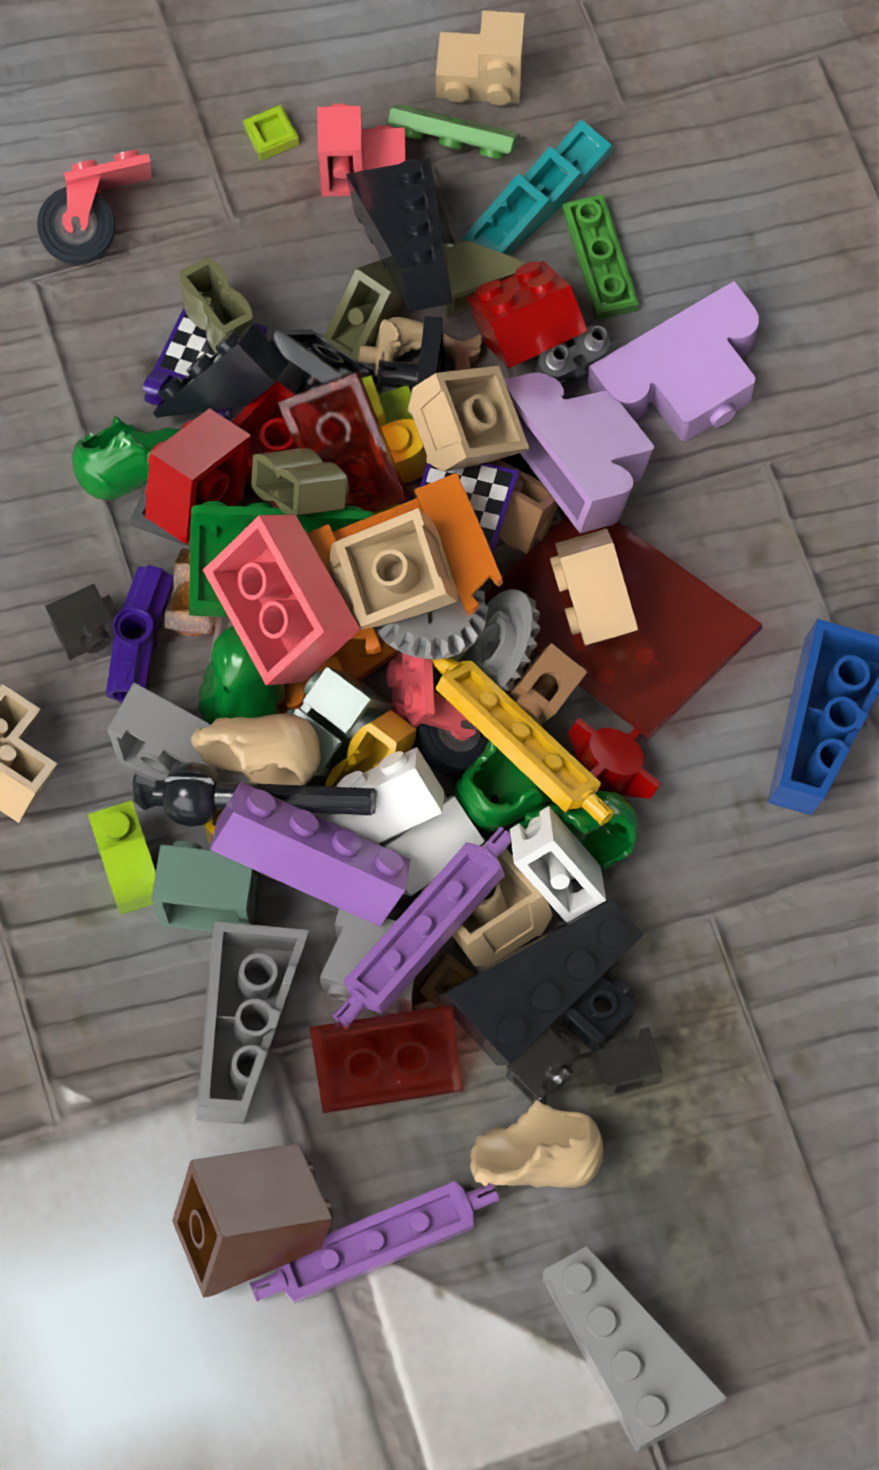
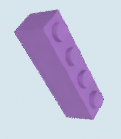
[210,782,411,927]

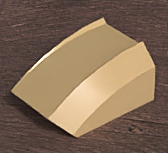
[408,365,530,472]
[329,508,457,630]
[420,840,553,967]

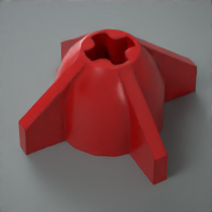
[568,718,662,799]

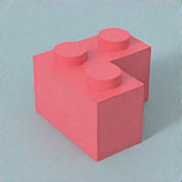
[317,103,406,197]

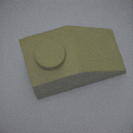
[442,240,525,318]
[323,260,405,361]

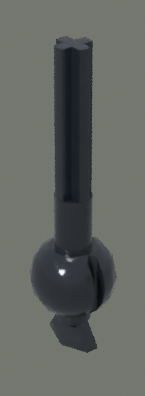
[132,762,376,827]

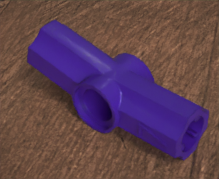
[106,565,176,703]

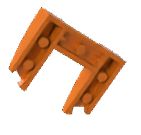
[306,473,503,654]

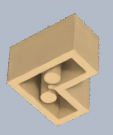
[436,10,525,105]
[550,528,638,645]
[0,684,57,823]

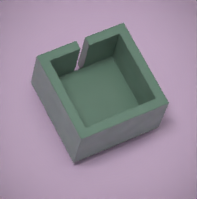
[286,667,393,777]
[152,841,260,932]

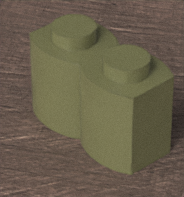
[180,257,253,353]
[251,448,349,516]

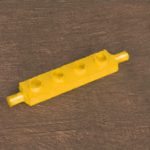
[432,657,615,826]

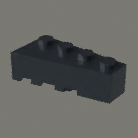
[346,158,453,311]

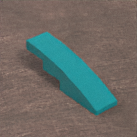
[462,119,614,255]

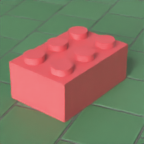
[203,515,360,685]

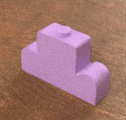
[588,281,759,441]
[504,373,654,533]

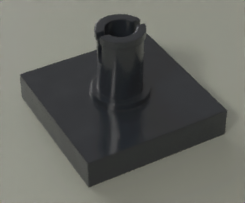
[377,316,447,389]
[270,329,377,408]

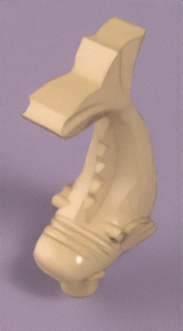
[358,317,481,376]

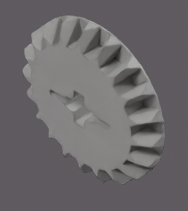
[459,589,540,692]
[374,590,488,659]

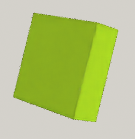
[243,105,299,161]

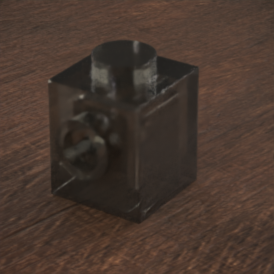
[45,583,118,660]

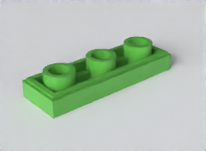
[388,104,520,159]
[562,194,638,321]

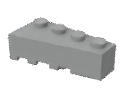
[107,682,250,783]
[196,922,309,1124]
[542,1246,727,1454]

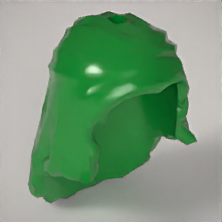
[71,416,180,500]
[198,626,287,724]
[454,740,554,832]
[511,790,639,883]

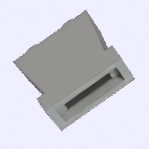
[320,908,415,1015]

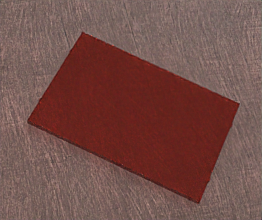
[484,516,762,739]

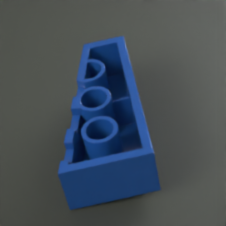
[767,619,879,815]

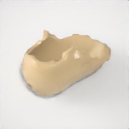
[190,713,321,786]
[470,1100,604,1188]

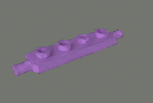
[332,827,511,1029]
[249,1181,499,1304]

